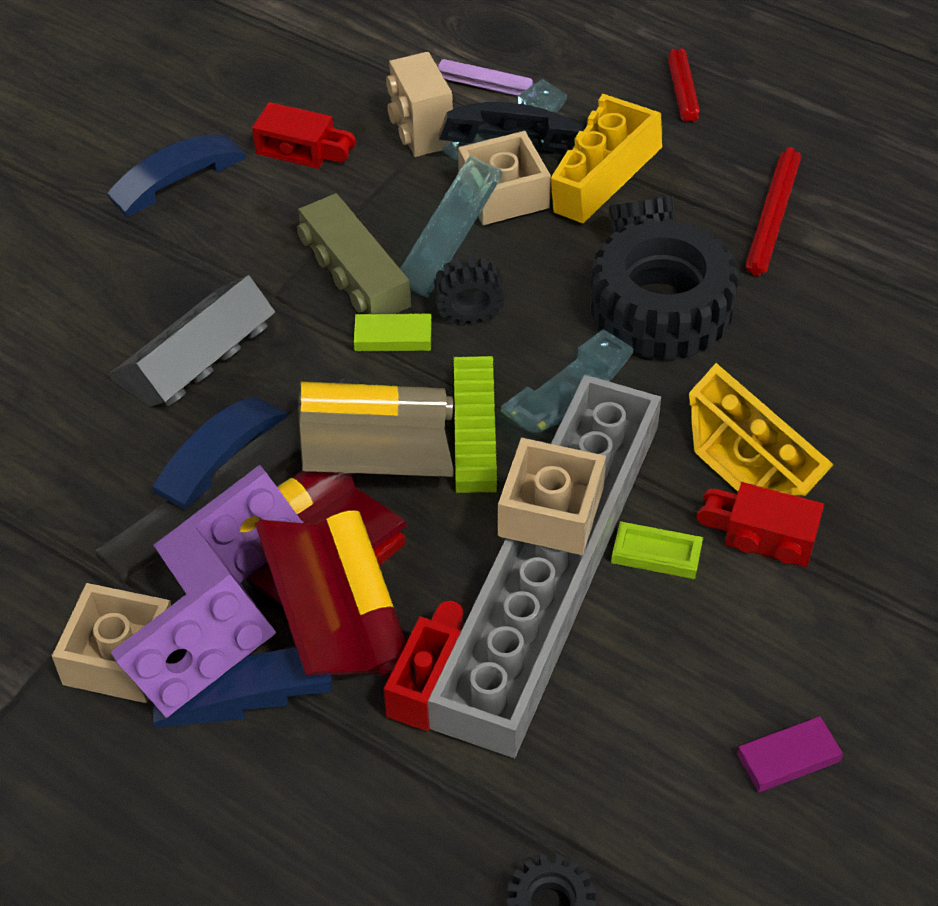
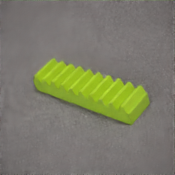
[454,356,497,493]

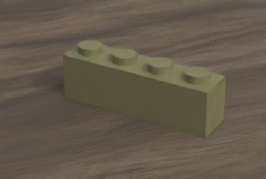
[297,193,411,314]

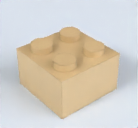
[386,51,454,157]
[458,131,551,225]
[498,438,606,555]
[52,583,171,703]

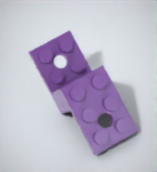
[111,465,303,718]

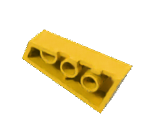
[551,94,662,223]

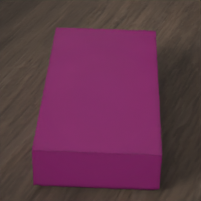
[737,716,843,793]

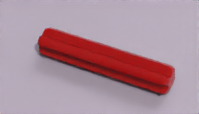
[668,48,700,123]

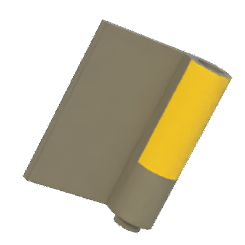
[298,381,454,477]

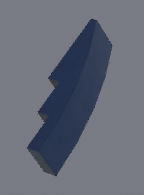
[153,648,333,728]

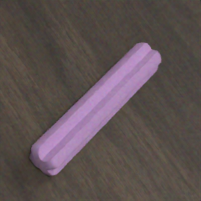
[438,59,533,98]

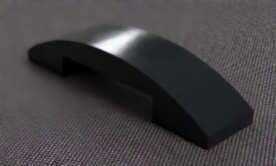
[438,102,583,153]

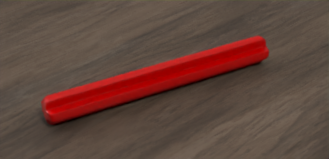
[745,147,801,277]

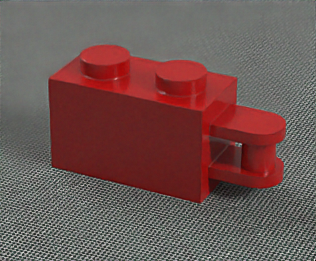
[252,102,356,169]
[697,482,824,567]
[384,601,463,732]

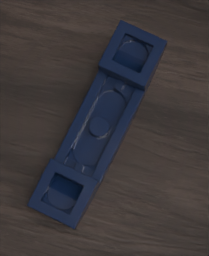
[108,134,246,217]
[153,397,288,510]

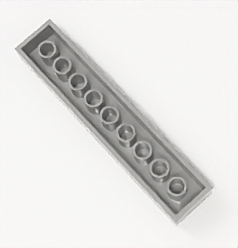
[428,375,661,759]

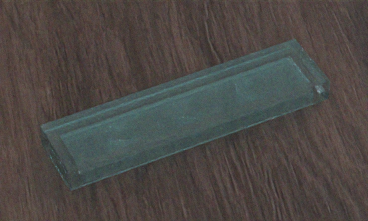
[400,156,503,298]

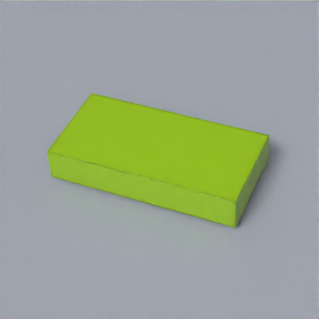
[354,314,432,351]
[611,521,703,579]

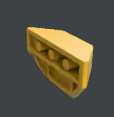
[689,363,834,497]

